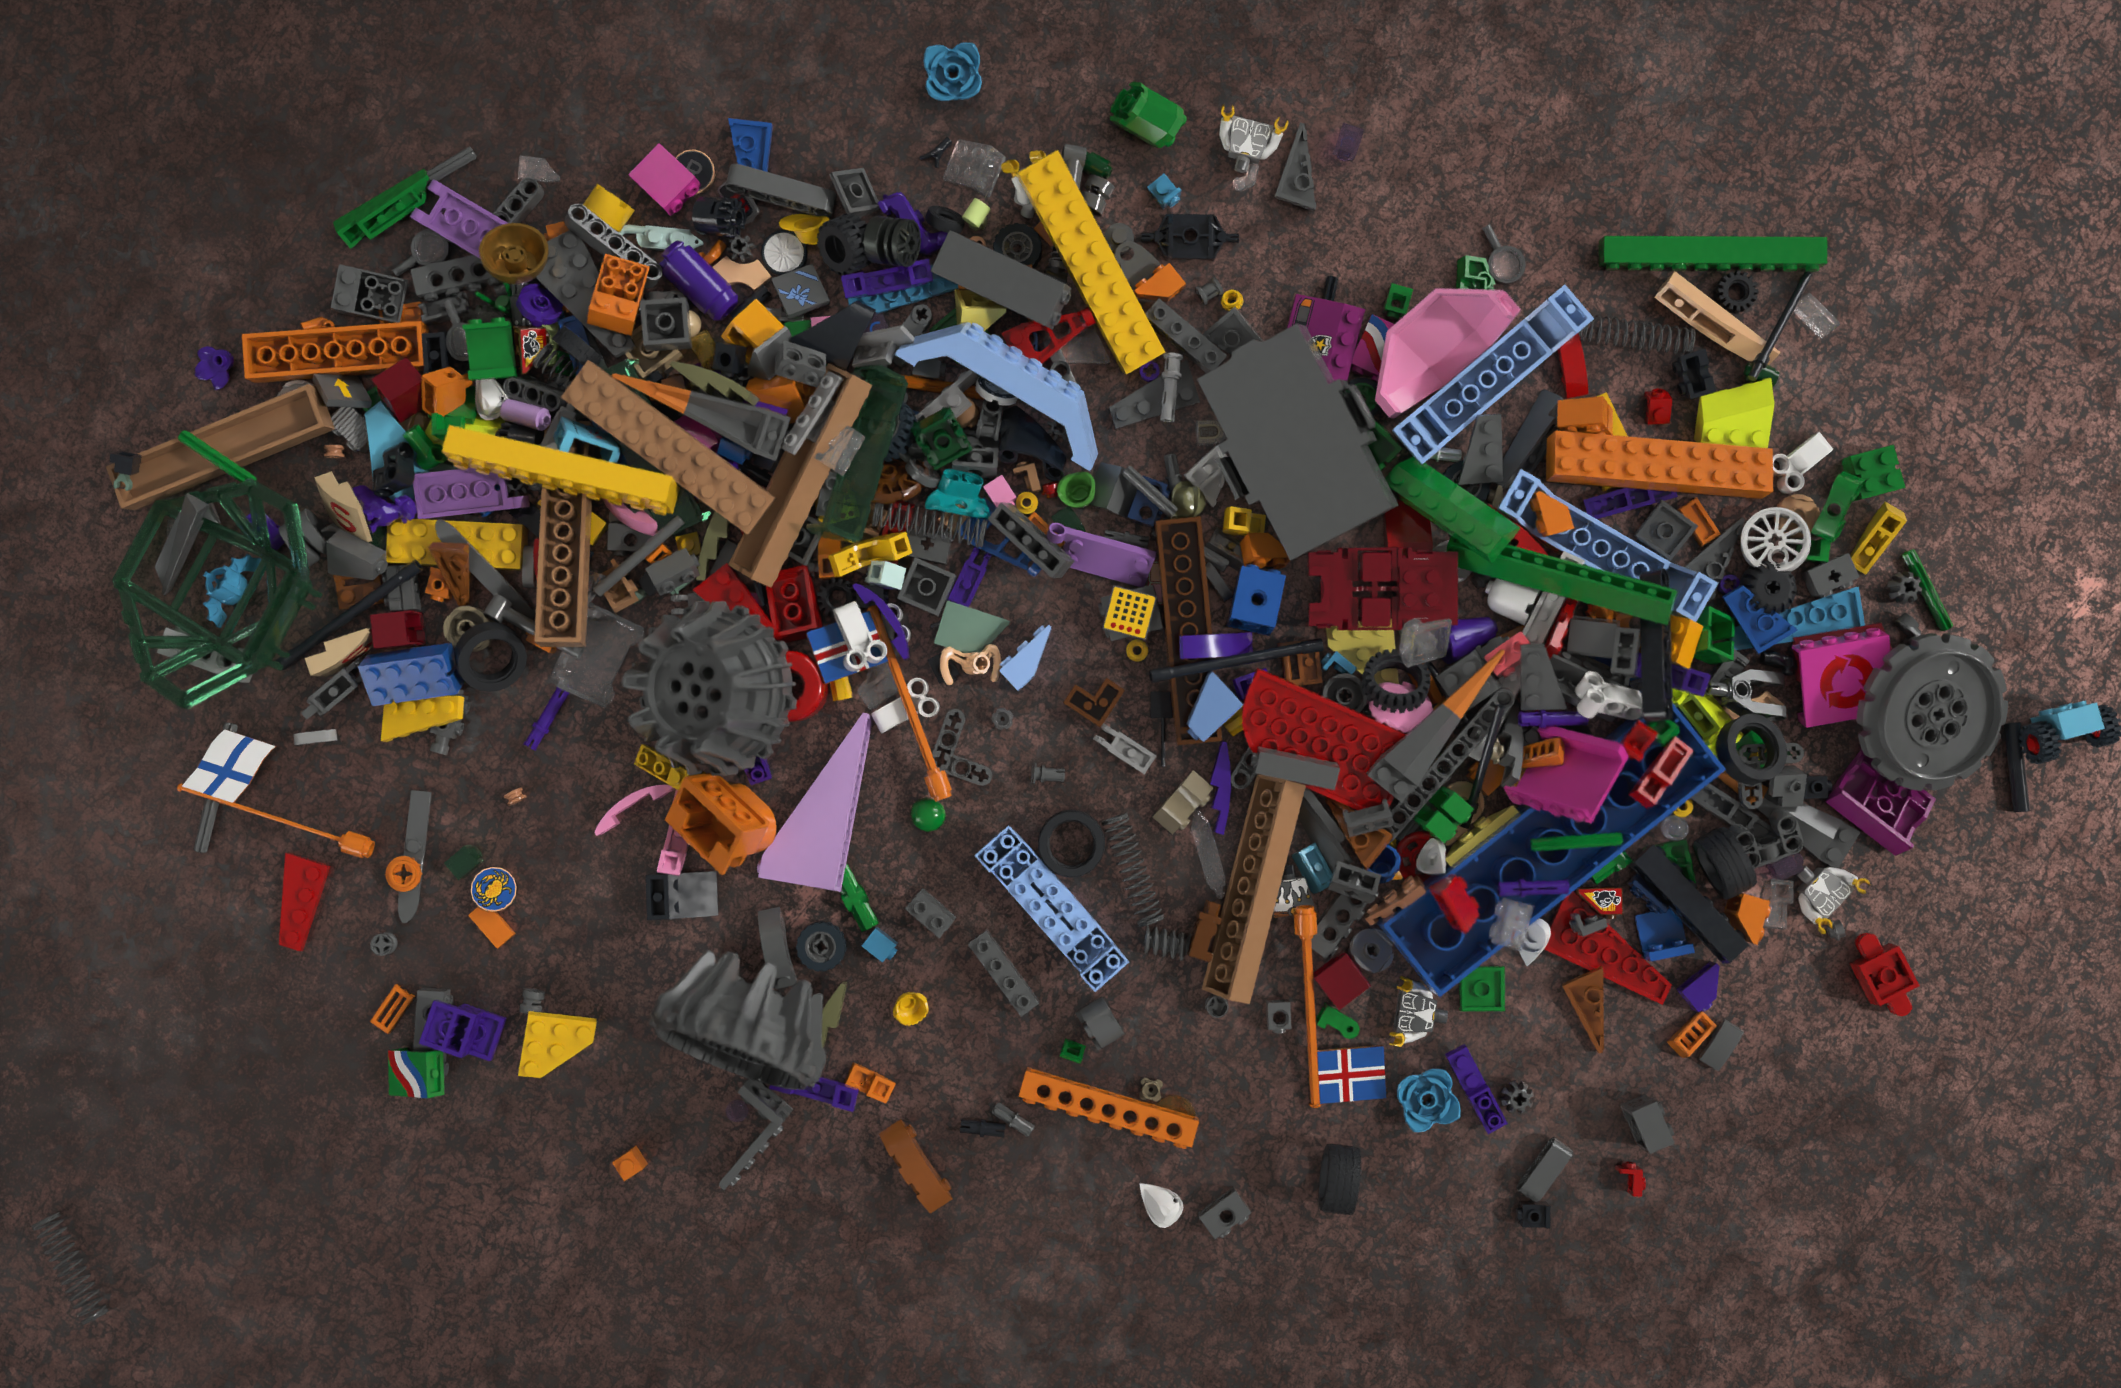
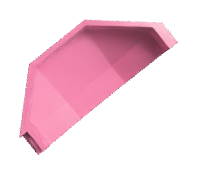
[1375,288,1521,418]

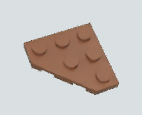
[1365,874,1426,926]

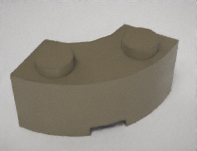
[1153,770,1214,835]

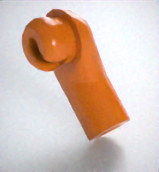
[698,240,727,264]
[300,317,335,330]

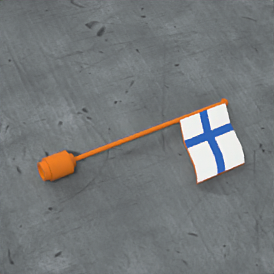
[177,730,375,859]

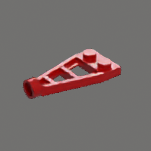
[1002,307,1096,364]

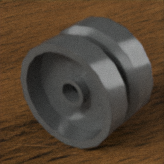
[278,508,329,567]

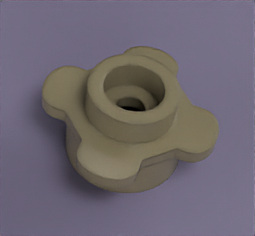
[1490,738,1504,765]
[1139,1078,1163,1102]

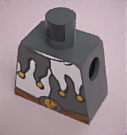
[1272,864,1316,918]

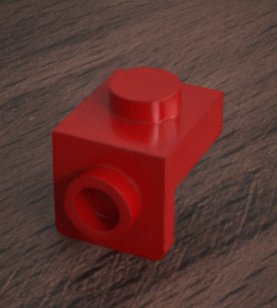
[1645,388,1672,425]
[1621,720,1657,761]
[1615,1161,1646,1197]

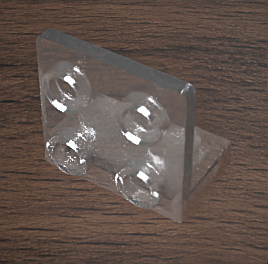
[943,139,1006,198]

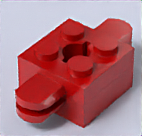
[1849,933,1920,1016]

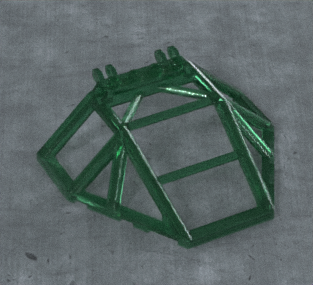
[112,478,323,709]

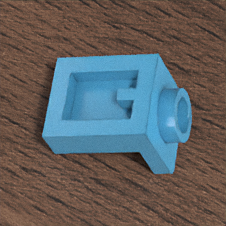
[1147,173,1181,210]
[1320,651,1357,674]

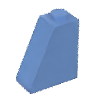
[1186,671,1243,742]

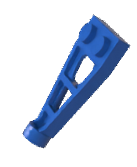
[957,497,1041,577]

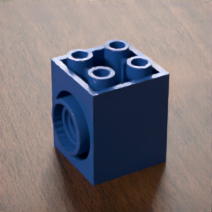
[1226,564,1286,636]

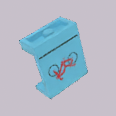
[553,416,620,463]

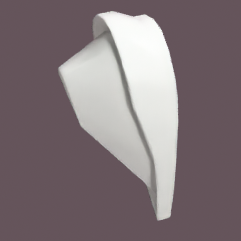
[475,379,511,420]
[1416,838,1447,875]
[1514,918,1551,966]
[1139,1183,1184,1228]

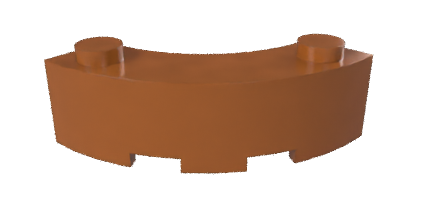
[879,1119,953,1214]

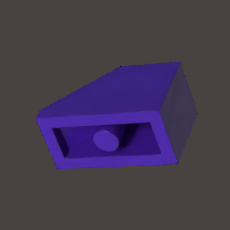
[1676,961,1719,1012]

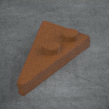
[428,542,469,607]
[1325,797,1393,870]
[1562,966,1604,1054]

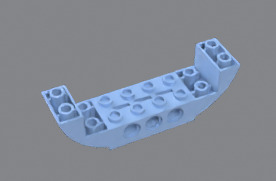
[975,825,1129,992]

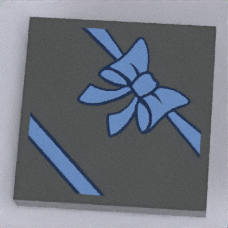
[771,264,830,319]

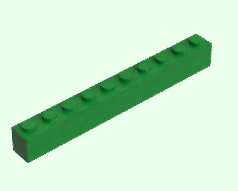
[1599,236,1827,272]
[1446,536,1678,625]

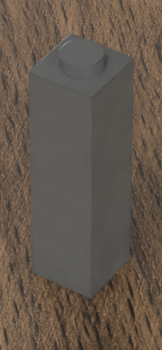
[1251,746,1340,790]

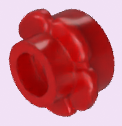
[1041,481,1059,498]

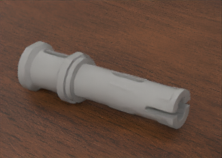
[1160,353,1183,422]

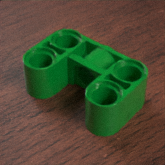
[1811,471,1865,543]

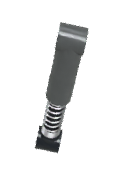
[1044,143,1087,284]

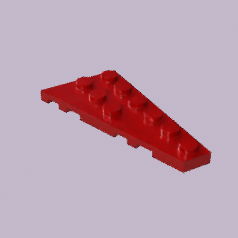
[1544,891,1672,1005]

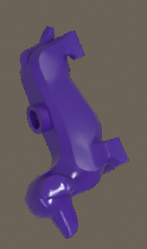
[877,192,948,255]
[352,485,417,533]

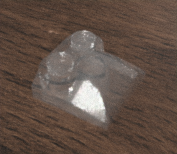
[1399,619,1452,668]

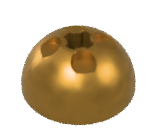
[479,223,549,284]

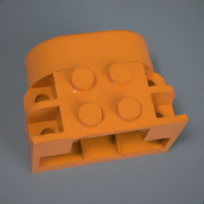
[665,773,776,875]

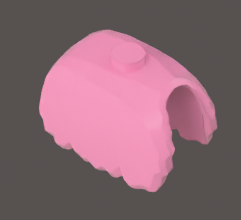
[1366,681,1434,733]

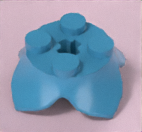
[923,42,982,101]
[1397,1069,1461,1132]

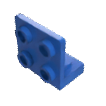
[1635,908,1695,961]

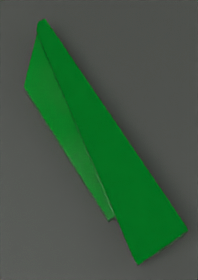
[333,169,429,249]

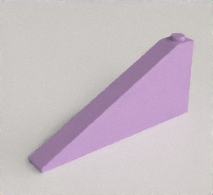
[757,713,873,892]

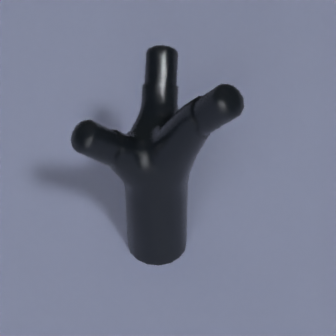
[919,137,952,168]

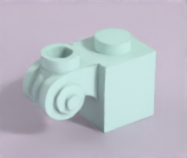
[864,561,906,590]

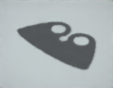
[1115,241,1161,288]

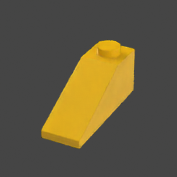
[1850,502,1907,575]

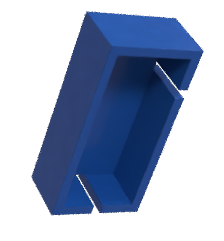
[358,643,465,706]

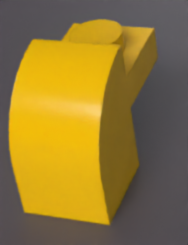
[1222,506,1266,536]

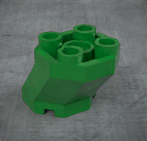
[1110,81,1187,148]

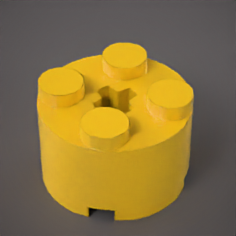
[583,184,635,232]

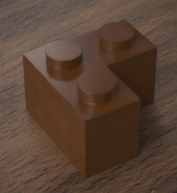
[1063,678,1125,728]

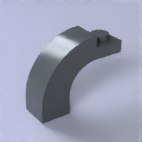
[758,907,797,989]

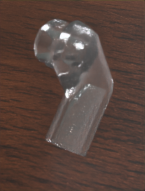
[1233,163,1259,192]

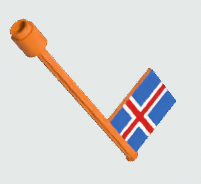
[806,605,952,802]
[1294,905,1386,1108]

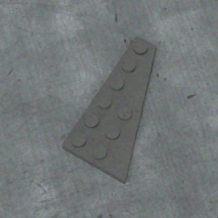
[536,230,637,358]

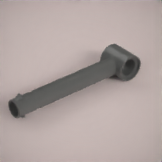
[483,594,585,659]

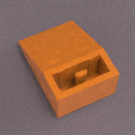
[587,254,650,336]

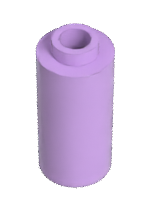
[500,399,551,431]

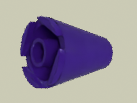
[1432,617,1498,664]

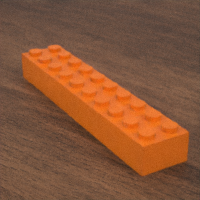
[1546,430,1773,499]

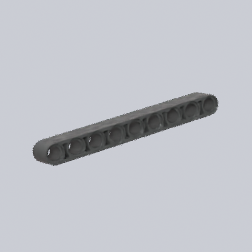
[1386,687,1515,844]

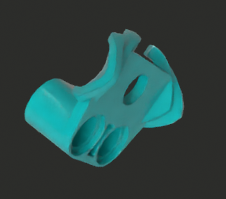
[925,469,990,521]

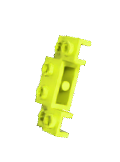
[1672,689,1744,760]

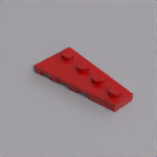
[693,563,779,638]
[1544,598,1578,659]
[279,852,331,951]

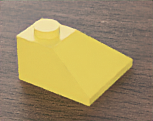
[955,289,1006,331]

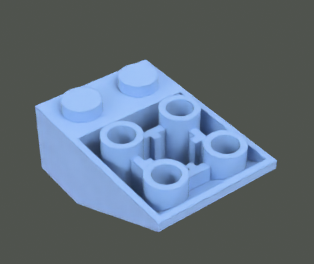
[999,625,1051,691]

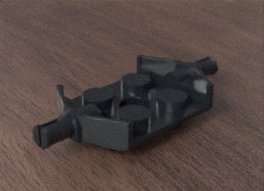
[1141,214,1239,261]

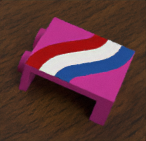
[1350,314,1395,384]

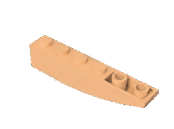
[1654,271,1780,365]

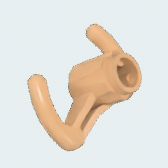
[940,644,1002,685]

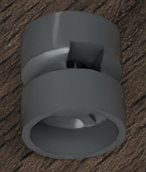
[1081,174,1115,217]

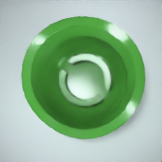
[1057,472,1095,508]

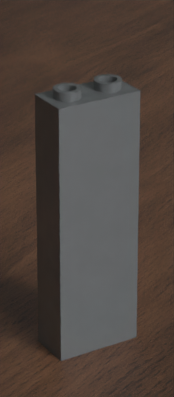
[931,230,1072,329]

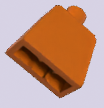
[421,367,473,417]

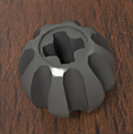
[1886,571,1922,604]
[1500,1080,1534,1114]

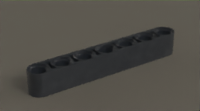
[1639,569,1673,723]

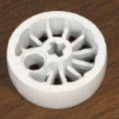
[1740,507,1811,572]

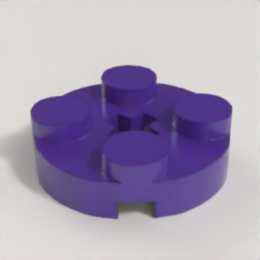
[516,284,563,327]

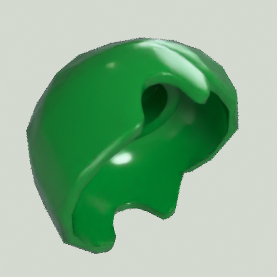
[910,797,946,832]

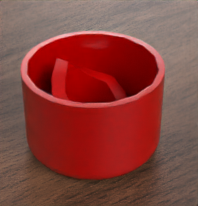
[785,651,829,722]

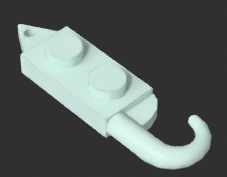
[618,225,704,251]

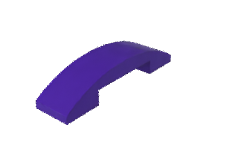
[841,259,933,299]
[852,583,909,660]
[1179,632,1253,659]
[1636,653,1711,697]
[769,1077,859,1112]

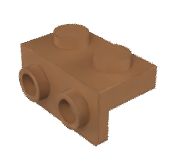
[594,558,639,614]

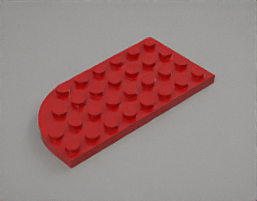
[1242,668,1407,810]

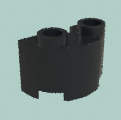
[1672,349,1716,399]

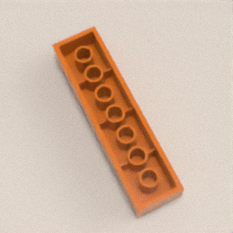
[242,321,429,383]

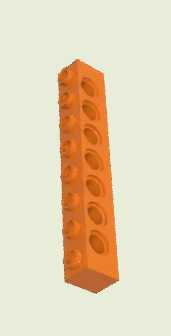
[1019,1067,1199,1149]

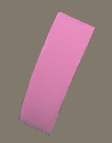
[602,498,659,536]
[594,784,675,836]
[657,789,689,876]

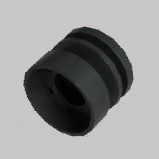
[864,216,921,267]

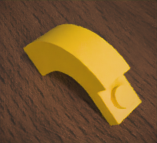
[828,532,912,577]

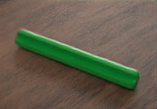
[178,430,257,487]
[1902,549,1953,631]
[1530,833,1622,851]

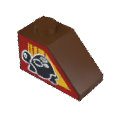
[512,325,549,374]
[1574,886,1623,919]

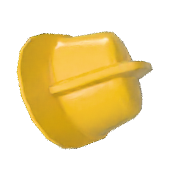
[779,214,829,245]

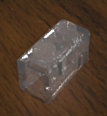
[1489,898,1533,951]

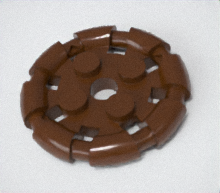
[847,452,928,504]

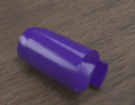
[659,240,738,321]

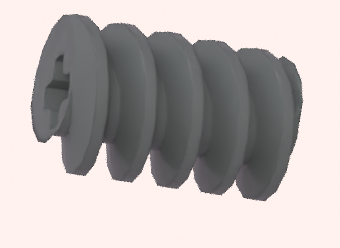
[1143,925,1191,961]

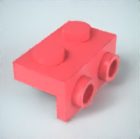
[1484,632,1531,678]

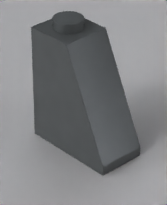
[326,529,388,580]

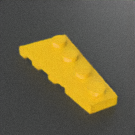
[381,696,464,742]

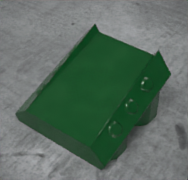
[911,407,973,470]

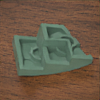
[934,601,1010,653]

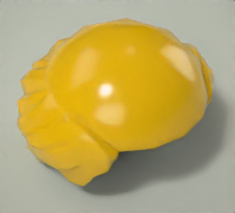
[893,992,929,1026]

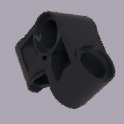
[373,442,415,497]

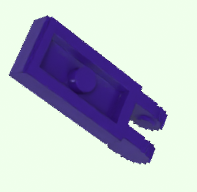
[948,547,992,607]

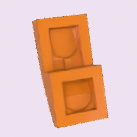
[844,1062,896,1103]

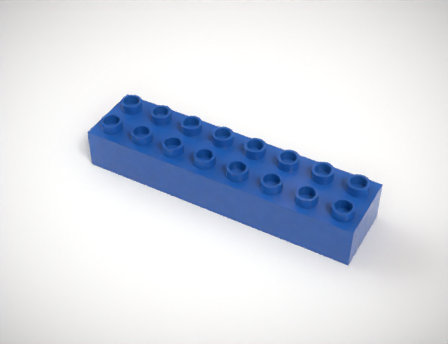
[1377,704,1726,997]

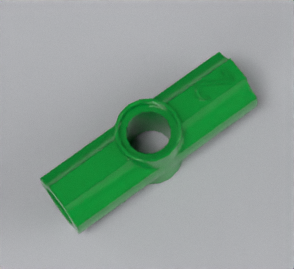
[840,864,879,932]

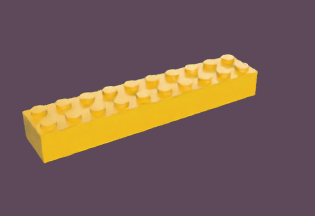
[1015,150,1165,374]
[442,425,680,515]

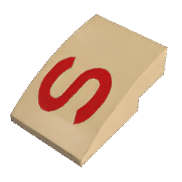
[314,471,372,542]
[305,628,373,677]

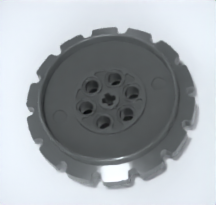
[1857,633,2008,791]

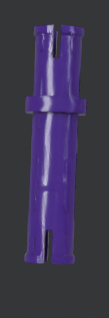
[523,686,570,751]
[1518,710,1589,728]
[1497,879,1569,898]

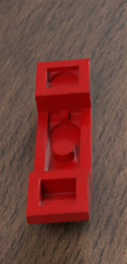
[1558,332,1589,399]

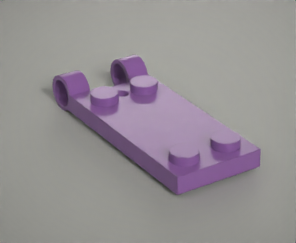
[410,179,508,259]
[413,468,530,519]
[1046,523,1156,587]

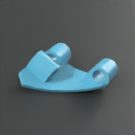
[364,400,417,481]

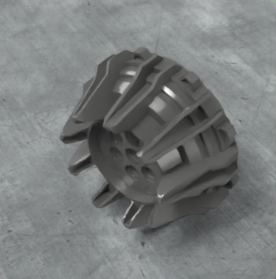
[622,601,797,776]
[649,950,827,1090]

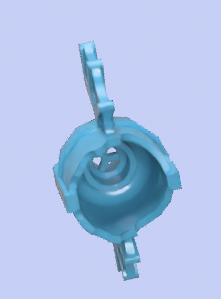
[203,554,262,628]

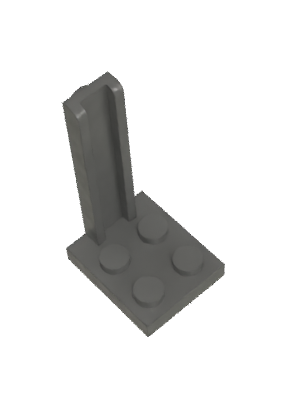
[719,1078,793,1190]

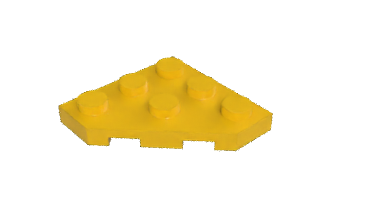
[518,1011,597,1078]

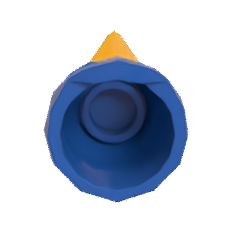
[1362,845,1402,884]

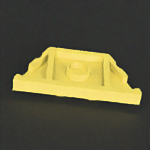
[1445,805,1519,866]

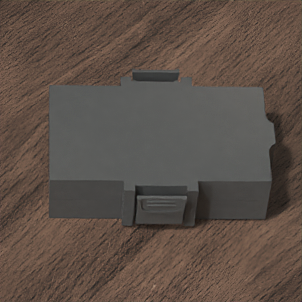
[1197,324,1399,560]

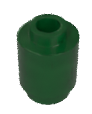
[1082,152,1113,180]
[1743,360,1779,388]

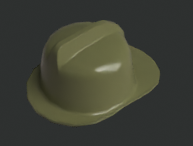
[1170,481,1206,519]

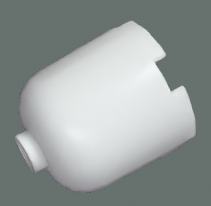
[1485,578,1541,625]

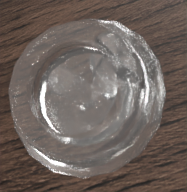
[1661,815,1689,841]

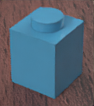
[862,927,898,963]

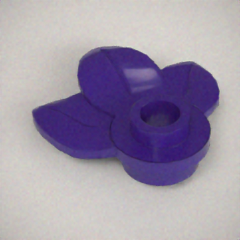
[195,346,234,390]

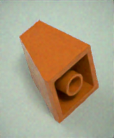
[745,375,816,424]

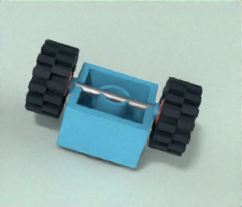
[2019,700,2121,764]

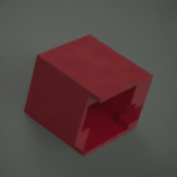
[371,358,422,423]
[370,610,426,650]
[1313,950,1371,1010]

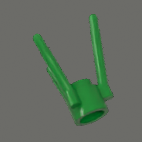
[475,282,513,318]

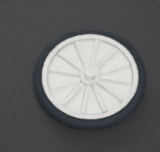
[761,230,808,276]

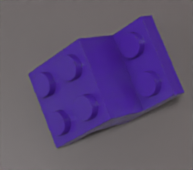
[419,1000,507,1061]

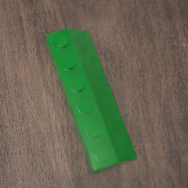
[1385,456,1521,564]

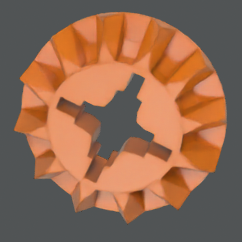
[385,856,423,892]

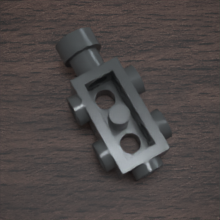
[429,689,471,755]

